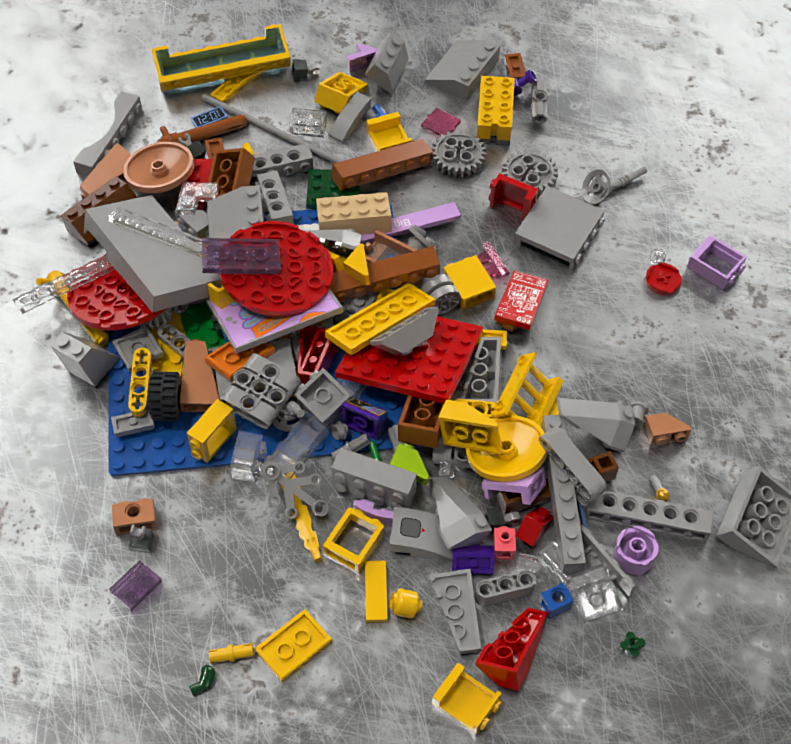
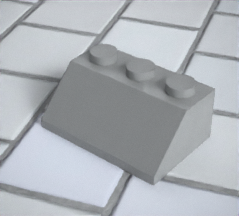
[365,31,409,94]

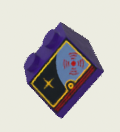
[342,397,388,440]

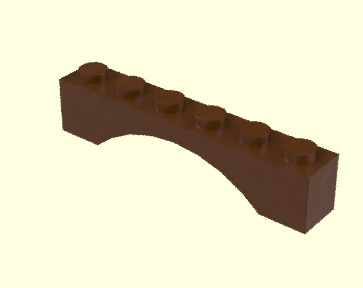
[497,451,619,515]

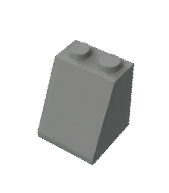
[51,332,119,387]

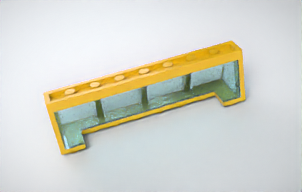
[151,24,290,92]

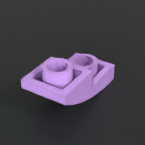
[353,499,394,528]

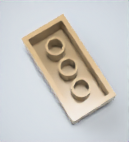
[316,192,392,235]

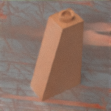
[80,143,132,199]
[180,339,219,412]

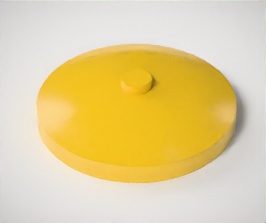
[466,415,547,482]

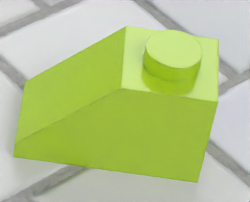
[390,444,429,486]

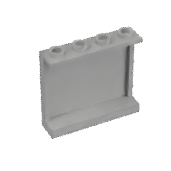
[514,186,605,270]

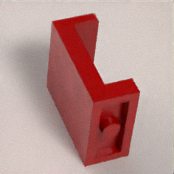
[488,173,538,222]

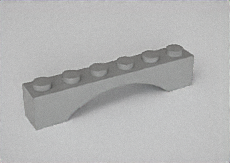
[73,91,142,176]

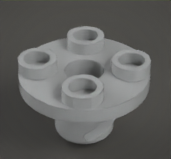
[407,225,439,251]

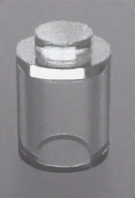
[515,552,547,578]

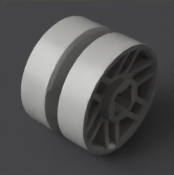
[421,274,461,315]

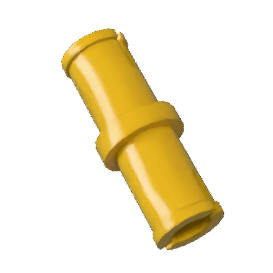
[209,642,254,664]

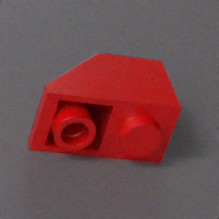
[515,507,554,546]

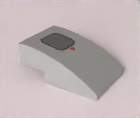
[390,507,452,561]

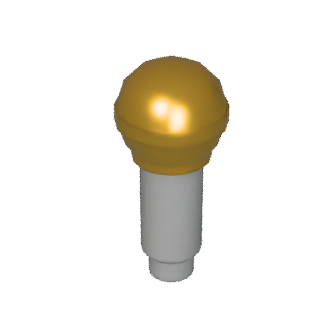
[650,475,670,502]

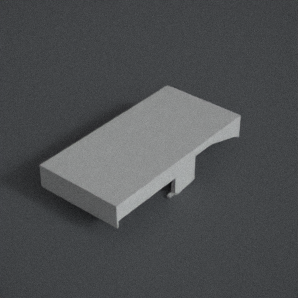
[84,195,222,312]

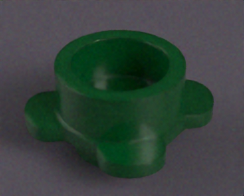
[620,632,646,657]

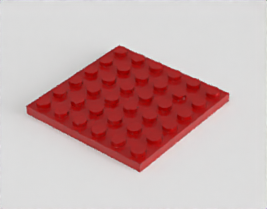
[335,316,483,404]

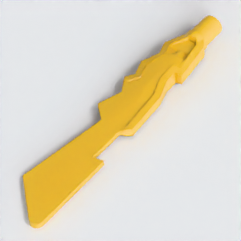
[280,472,322,562]

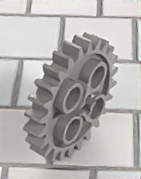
[431,130,486,177]
[502,149,558,196]

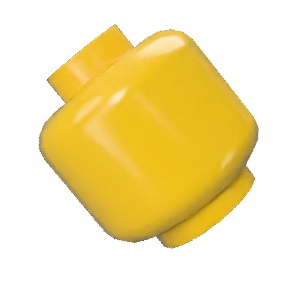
[389,588,422,619]

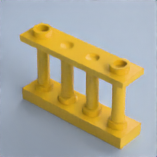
[491,352,564,427]

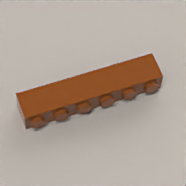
[331,139,433,190]
[330,246,440,302]

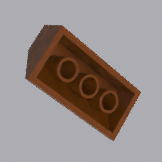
[60,176,138,245]

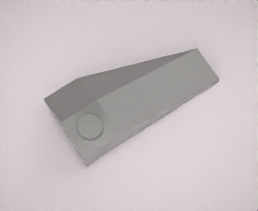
[305,228,361,257]
[557,398,635,452]
[429,476,492,550]

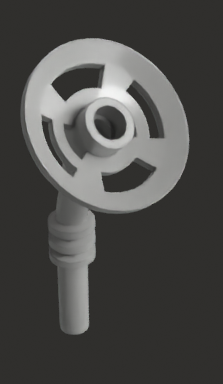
[582,167,647,204]
[272,397,308,432]

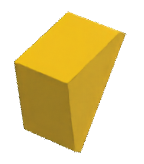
[344,243,370,285]

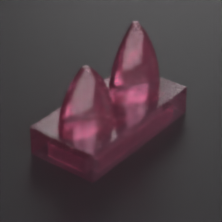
[477,240,510,278]

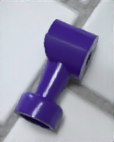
[511,69,537,96]

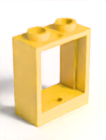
[187,399,237,463]
[323,507,384,574]

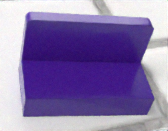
[452,545,495,574]

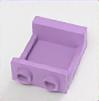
[482,466,546,505]

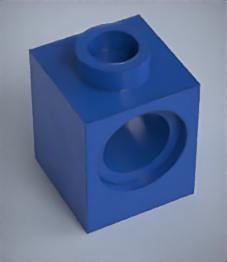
[539,583,574,619]

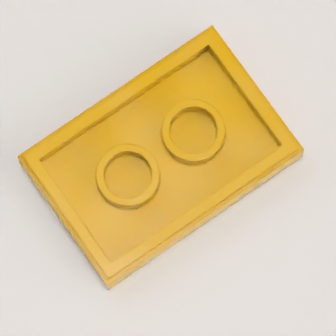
[254,609,332,683]

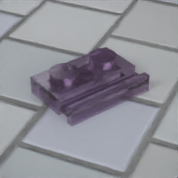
[109,560,162,611]

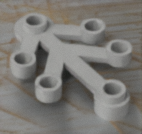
[260,461,329,519]

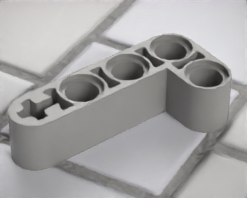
[539,426,607,507]

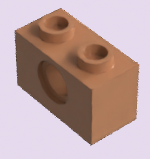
[112,498,158,536]

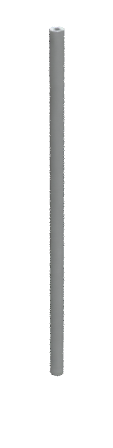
[202,94,345,163]

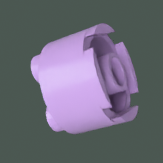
[613,526,659,576]

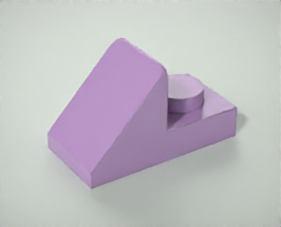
[347,43,377,72]

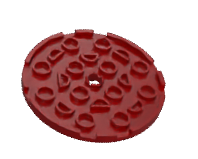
[218,221,333,316]
[67,256,168,330]

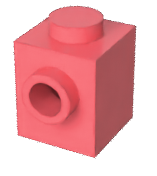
[493,526,516,560]

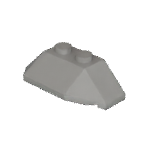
[370,307,439,356]

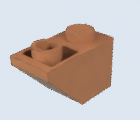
[643,413,691,446]

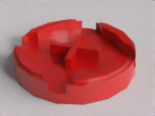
[645,263,682,296]

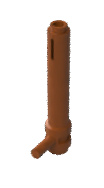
[157,114,248,143]

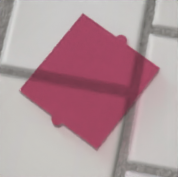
[421,108,461,137]

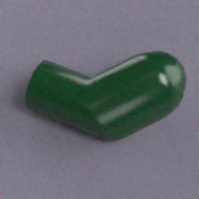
[189,665,215,696]

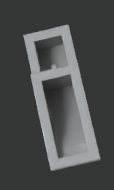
[329,92,371,143]

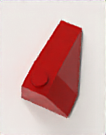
[475,608,548,691]

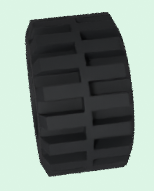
[148,372,182,421]

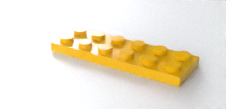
[325,283,435,355]

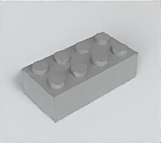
[331,448,417,510]

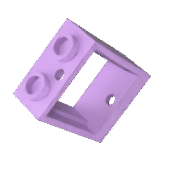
[687,235,747,290]

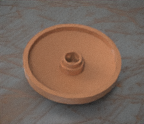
[123,142,194,193]

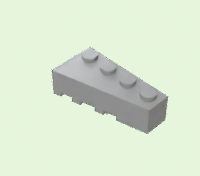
[460,337,502,414]

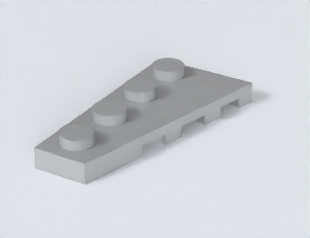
[429,569,482,654]

